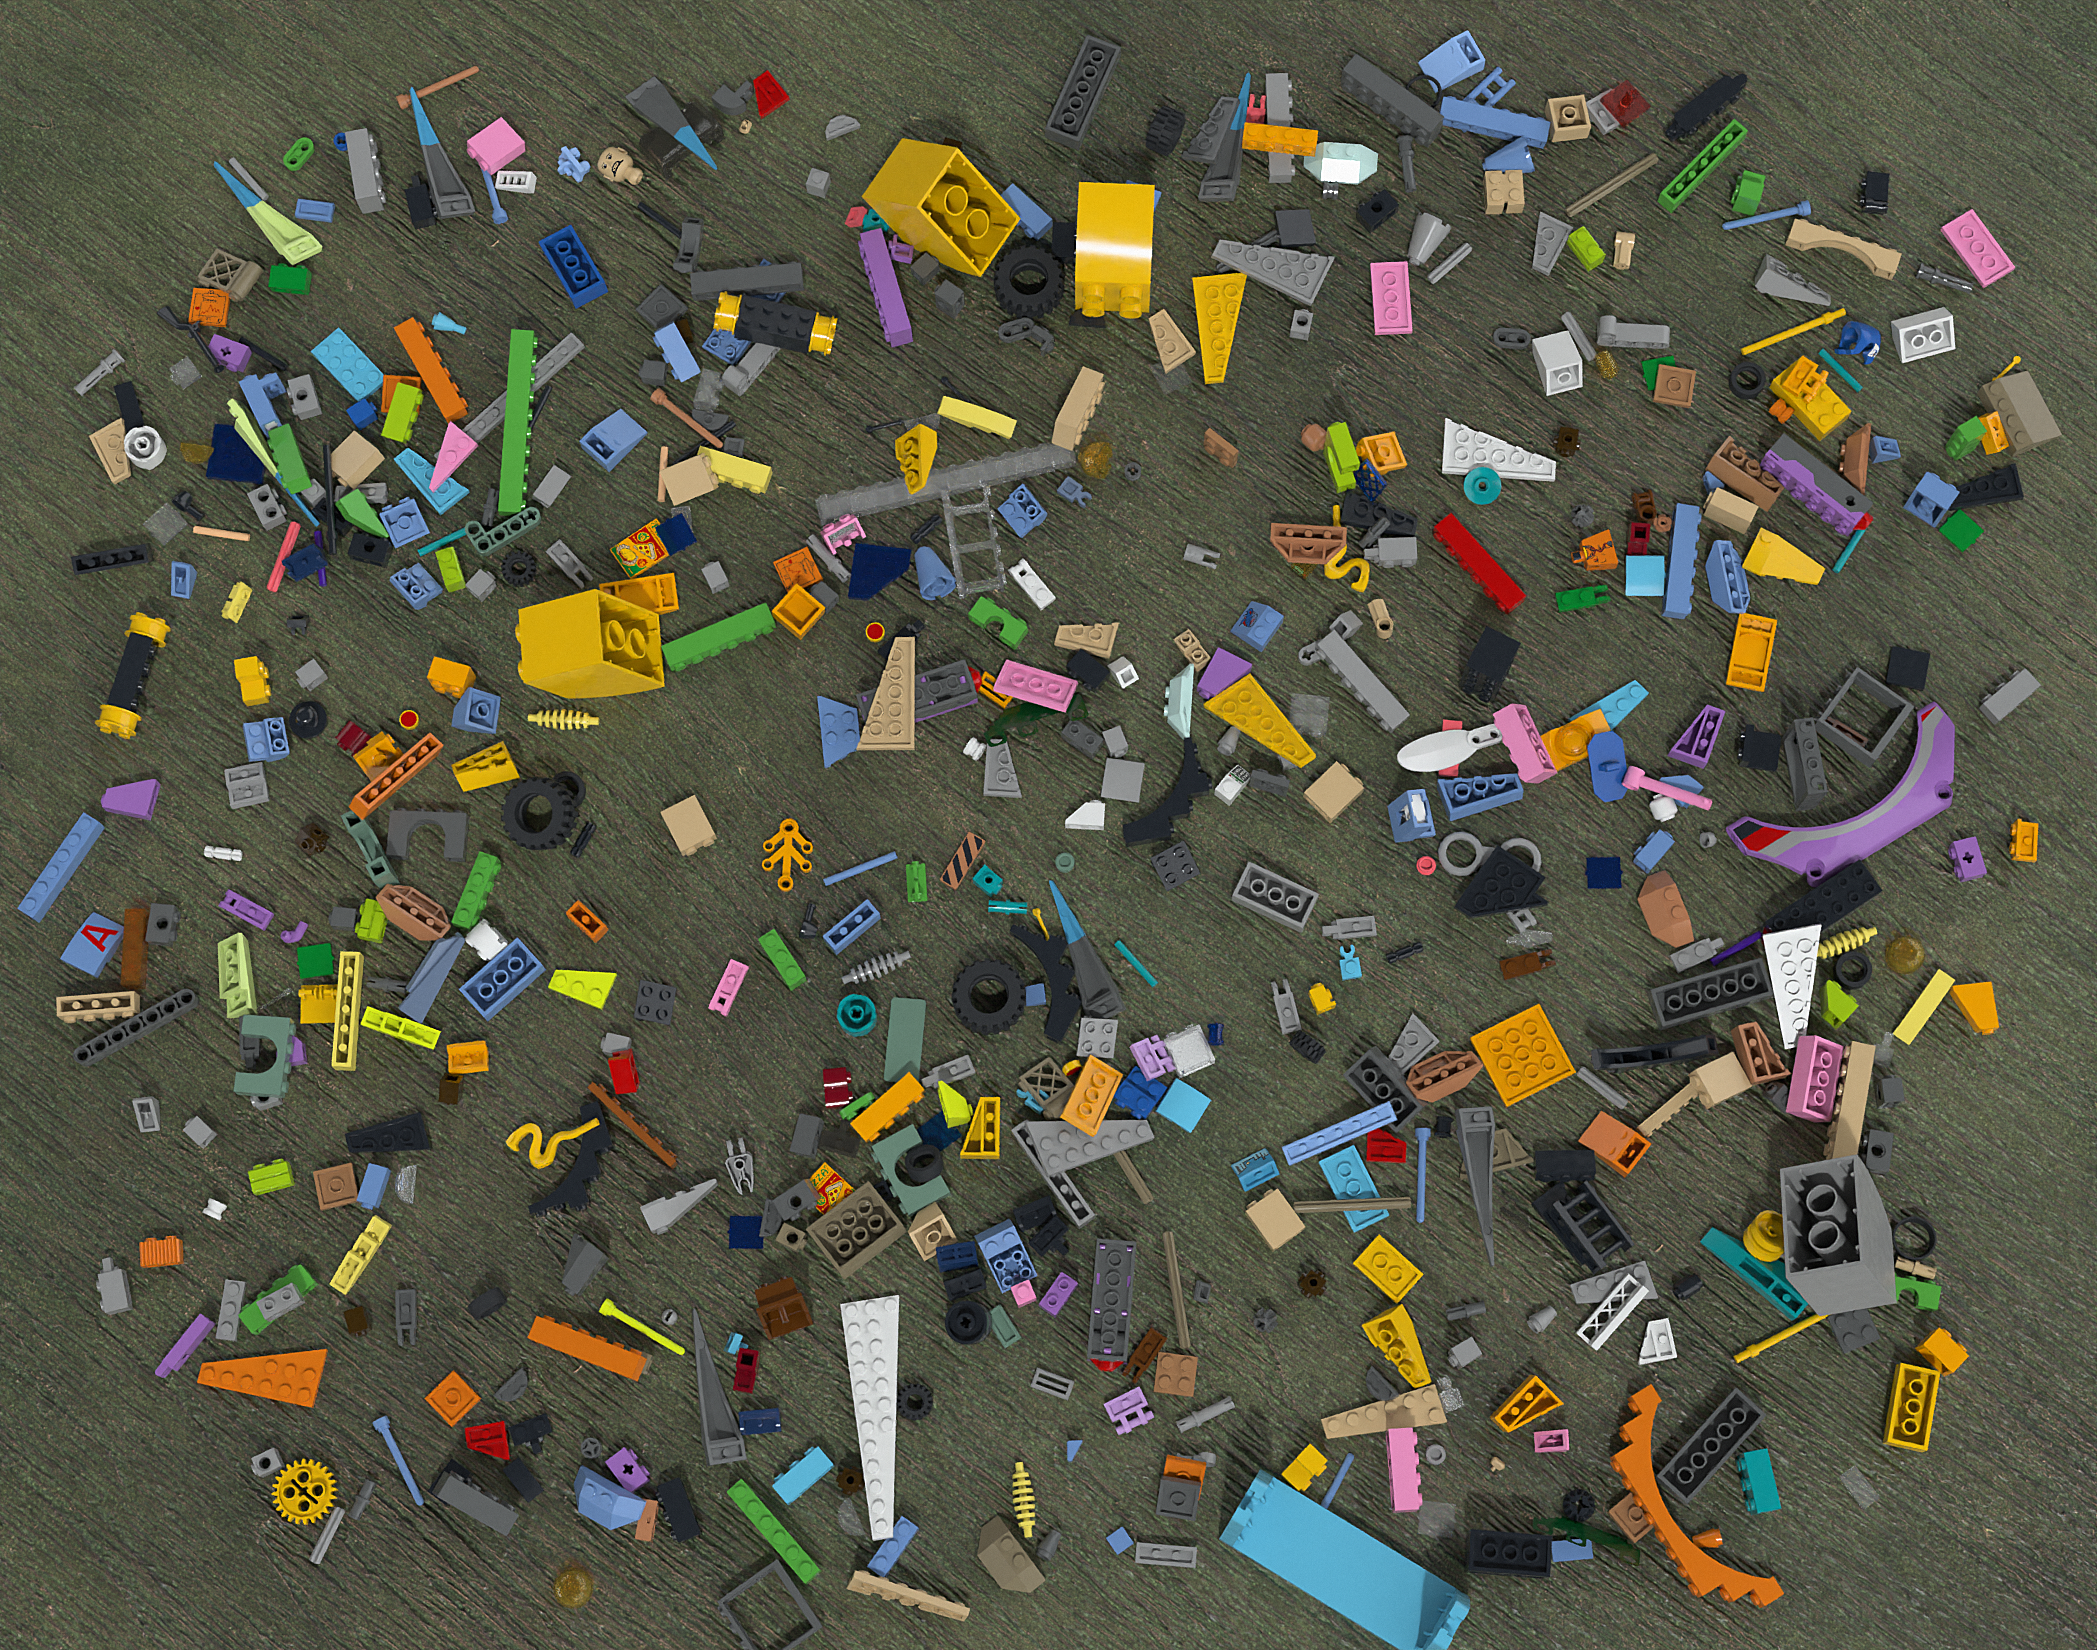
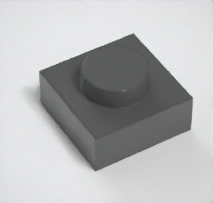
[723,437,745,458]

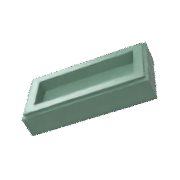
[989,1304,1021,1349]

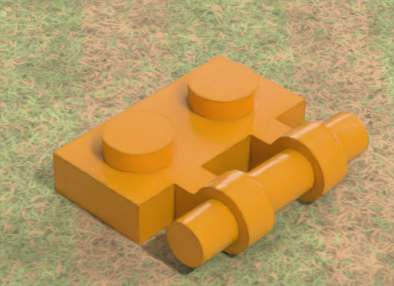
[1782,356,1829,404]

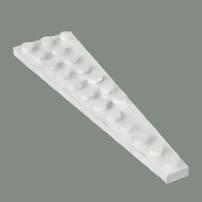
[840,1295,899,1541]

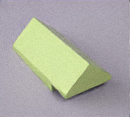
[218,933,258,1018]

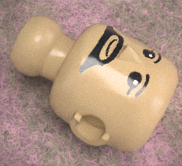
[597,147,643,185]

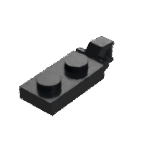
[877,620,925,662]

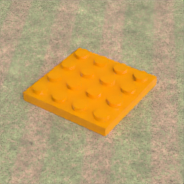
[1470,1004,1576,1108]

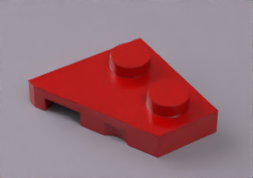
[753,70,790,120]
[1366,1128,1407,1164]
[465,1421,511,1460]

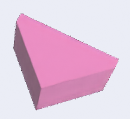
[1534,1429,1569,1453]

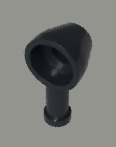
[171,491,205,522]
[798,903,818,939]

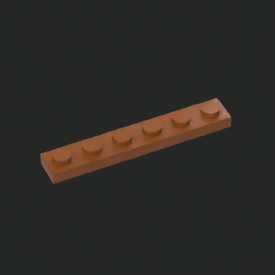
[587,1082,678,1170]

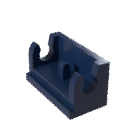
[282,543,329,582]
[935,1241,979,1273]
[739,1408,782,1436]

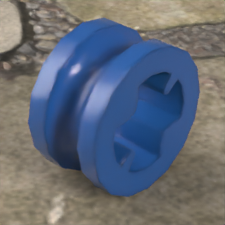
[333,132,348,151]

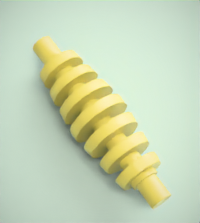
[528,709,599,730]
[1817,927,1877,959]
[1012,1462,1035,1538]

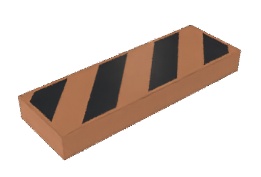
[940,832,986,890]

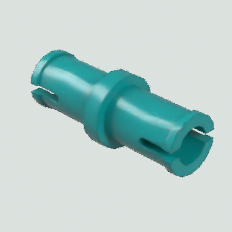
[988,899,1027,915]

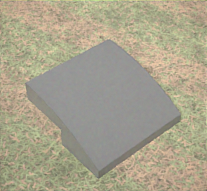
[1101,757,1145,802]
[224,762,270,809]

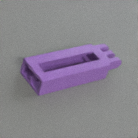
[155,1314,215,1378]

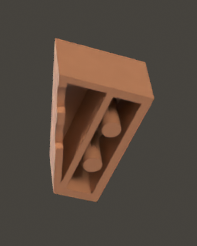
[1731,1022,1791,1086]

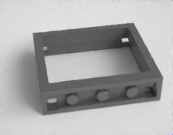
[1814,667,1915,768]
[1782,717,1828,811]
[717,1559,824,1650]

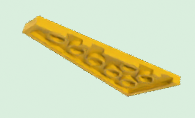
[1203,674,1316,768]

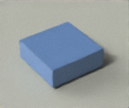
[1106,1527,1134,1555]

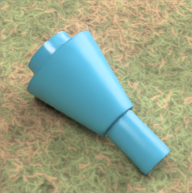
[431,312,467,334]

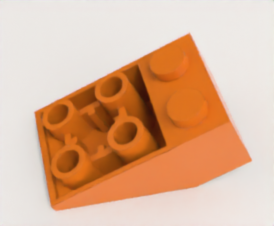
[1578,1111,1651,1178]

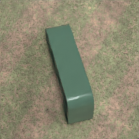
[465,507,541,556]

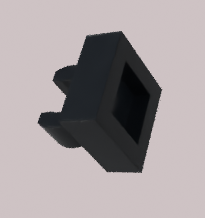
[287,615,310,635]

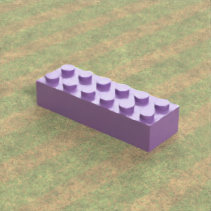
[858,228,913,347]

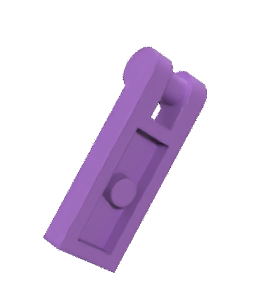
[218,889,274,931]

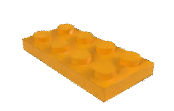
[1060,1054,1123,1137]

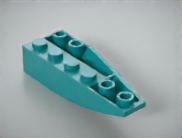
[1700,1227,1808,1321]

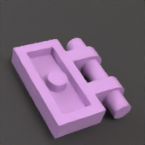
[1129,1035,1175,1081]
[1104,1387,1154,1435]

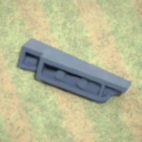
[398,932,465,1023]

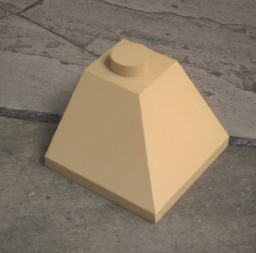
[908,1202,958,1261]

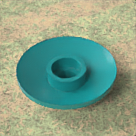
[1464,467,1501,505]

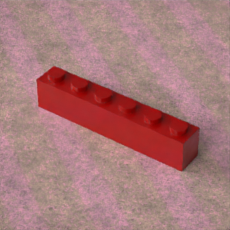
[1432,513,1526,615]

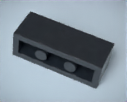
[1533,1150,1596,1182]
[656,1477,703,1544]

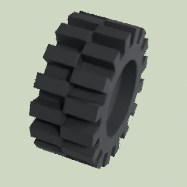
[501,551,537,587]
[1289,1030,1326,1064]
[897,1383,933,1421]

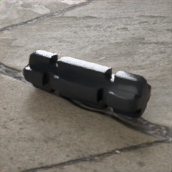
[910,514,942,544]
[570,822,596,858]
[1386,941,1423,964]

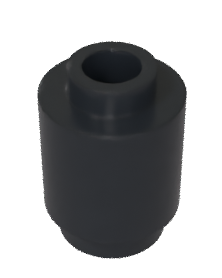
[1672,1273,1703,1301]

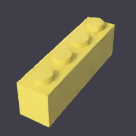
[697,446,772,494]

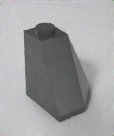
[562,1233,609,1296]

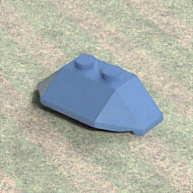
[1705,540,1750,614]
[574,1465,647,1530]

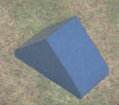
[1869,436,1901,464]
[171,561,197,599]

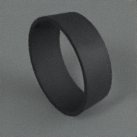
[1892,1216,1937,1260]

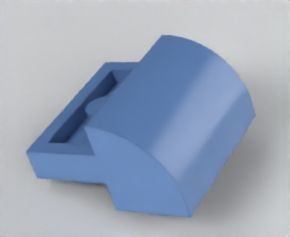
[998,484,1047,538]
[390,563,443,610]
[243,717,289,762]

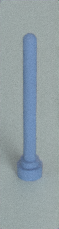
[481,169,508,224]
[1722,200,1811,230]
[1415,1128,1431,1223]
[372,1416,424,1505]
[1320,1453,1354,1509]

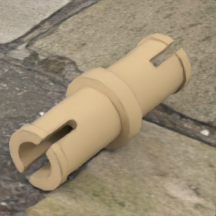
[1894,1255,1937,1281]

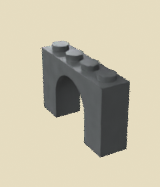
[386,808,470,862]

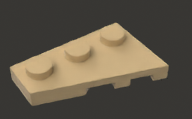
[1054,623,1119,659]

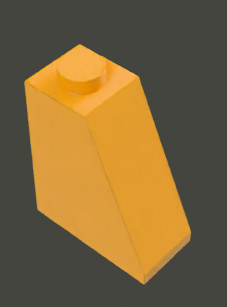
[1949,982,1999,1035]

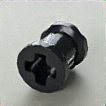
[1434,1116,1454,1139]

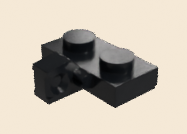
[1028,1215,1070,1257]
[508,1413,553,1455]

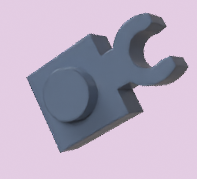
[1057,476,1092,508]

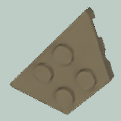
[1459,1128,1534,1181]

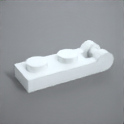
[1008,558,1056,610]

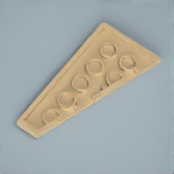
[856,637,915,750]

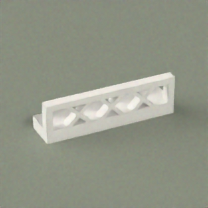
[1576,1273,1649,1351]

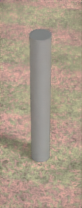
[229,157,269,201]

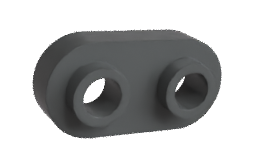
[998,318,1034,343]
[1493,328,1531,350]

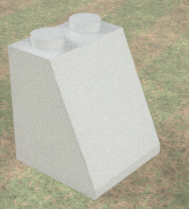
[1532,330,1583,396]

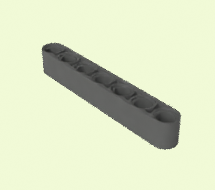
[73,989,199,1067]

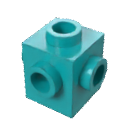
[862,209,890,235]

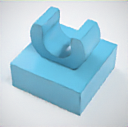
[723,1332,748,1354]

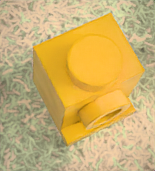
[1308,983,1336,1015]

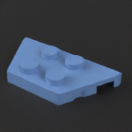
[817,696,860,768]

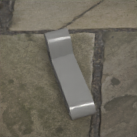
[1597,316,1670,349]
[722,343,781,396]

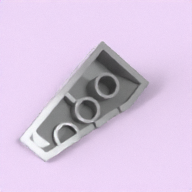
[1755,254,1831,306]

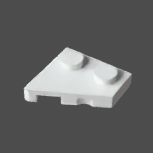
[1638,1318,1677,1365]

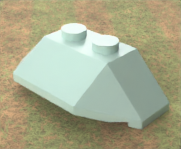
[1303,142,1378,185]
[1164,663,1194,740]

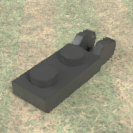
[395,1289,417,1346]

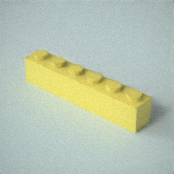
[331,951,364,1071]

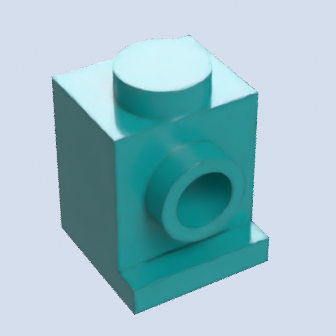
[972,864,1003,897]

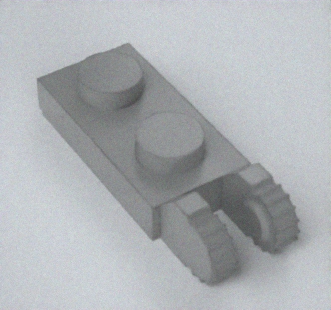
[546,539,593,589]
[1271,979,1302,1035]

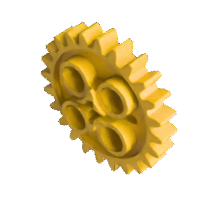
[272,1459,338,1525]

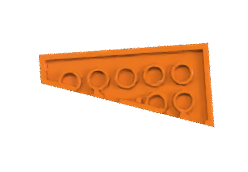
[197,1349,328,1408]

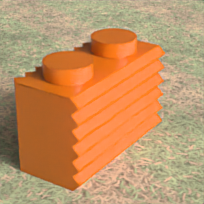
[566,900,609,943]
[139,1236,184,1268]

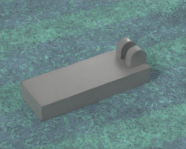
[334,483,388,504]

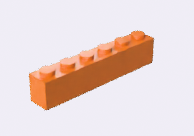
[394,317,468,424]
[349,733,444,820]
[527,1315,647,1382]

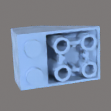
[1418,30,1486,93]

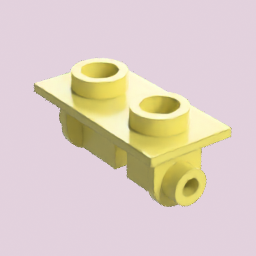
[221,582,252,623]

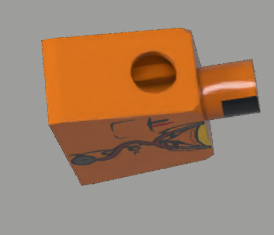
[1571,529,1619,571]

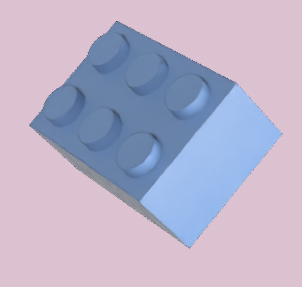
[1903,472,1959,528]

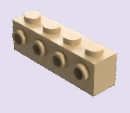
[56,991,140,1023]

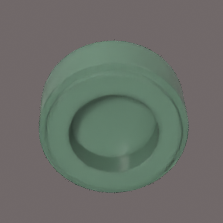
[1055,853,1074,873]

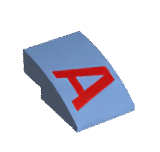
[60,912,128,978]

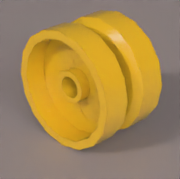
[1743,1210,1784,1262]

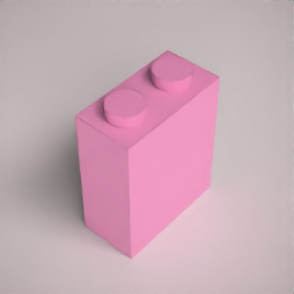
[467,117,525,175]

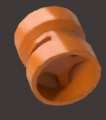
[1768,398,1795,424]

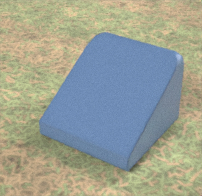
[1702,471,1724,495]
[1025,983,1046,1006]
[1067,1440,1082,1462]

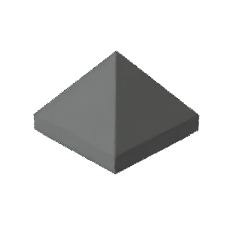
[1192,1280,1211,1304]

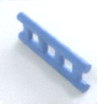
[1462,67,1516,133]

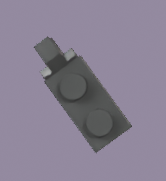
[239,1015,261,1070]

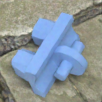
[558,146,590,183]

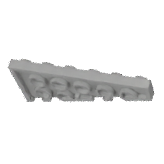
[1211,240,1335,306]
[1025,1120,1155,1177]

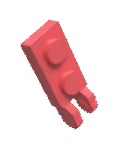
[1246,94,1266,124]

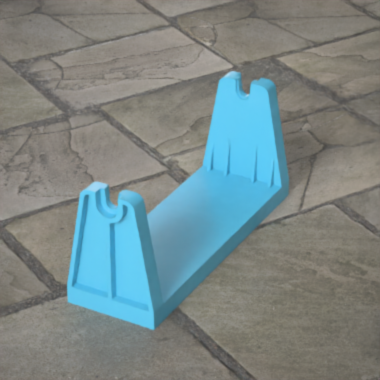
[1219,1469,1470,1650]

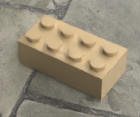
[1052,366,1105,451]

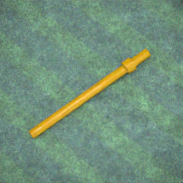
[1741,308,1846,355]
[1733,1313,1832,1363]

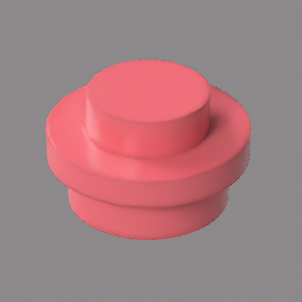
[1416,856,1436,875]

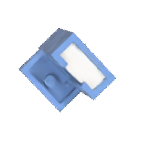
[239,372,287,439]
[1387,789,1436,843]

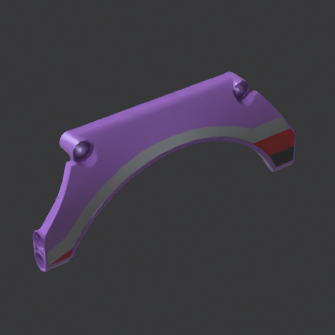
[1726,701,1955,887]

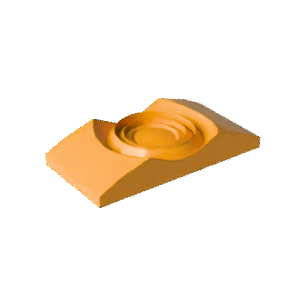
[599,573,679,615]
[1726,613,1777,692]
[1540,709,1611,771]

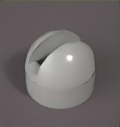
[1700,832,1717,848]
[661,1309,678,1325]

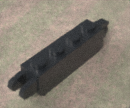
[1664,73,1748,142]

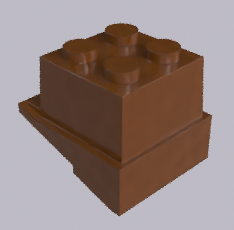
[754,1276,814,1340]

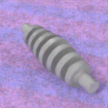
[842,951,911,984]

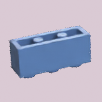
[1000,183,1052,241]
[652,321,701,383]
[823,899,881,955]
[867,1516,919,1578]

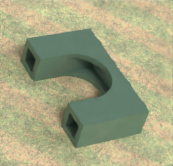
[341,810,400,890]
[234,1015,296,1098]
[870,1124,951,1217]

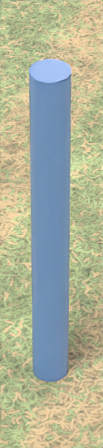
[823,851,897,886]

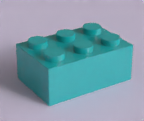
[1735,1448,1782,1515]

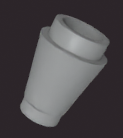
[1217,726,1241,756]
[1527,1306,1557,1334]

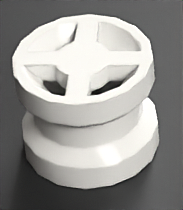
[963,737,986,761]
[202,1198,227,1221]

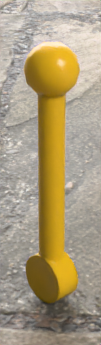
[1992,356,2021,381]
[1033,908,1049,941]

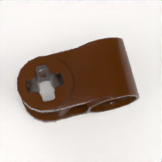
[1631,489,1657,526]

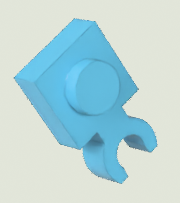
[1339,945,1362,980]
[1016,1089,1050,1115]

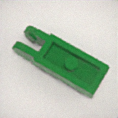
[1555,585,1611,613]

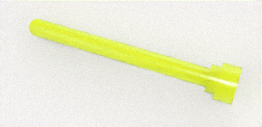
[599,1298,685,1355]

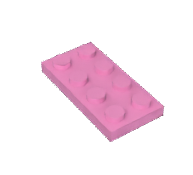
[1941,209,2015,288]
[1370,261,1412,335]
[993,660,1078,712]

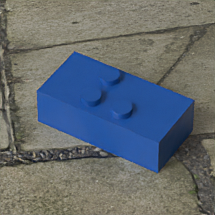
[539,225,608,309]

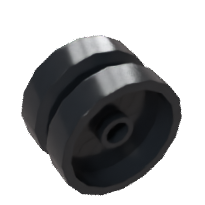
[945,1301,993,1345]

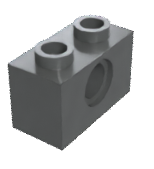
[934,279,965,319]
[1061,720,1104,760]
[145,903,181,947]
[1874,1075,1905,1109]
[1860,1129,1894,1175]
[772,1179,821,1221]

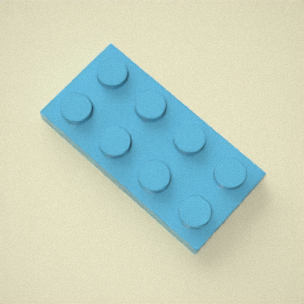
[311,328,384,402]
[1318,1145,1389,1233]

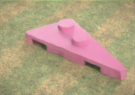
[429,421,478,493]

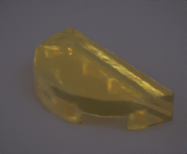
[180,442,214,464]

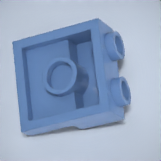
[379,497,430,548]

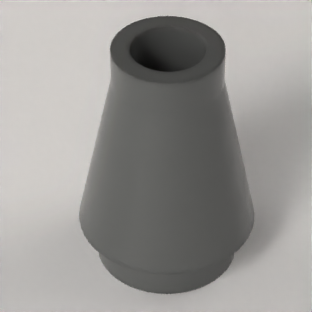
[1036,1529,1061,1561]

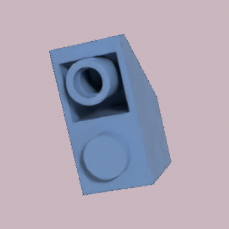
[1659,775,1703,809]

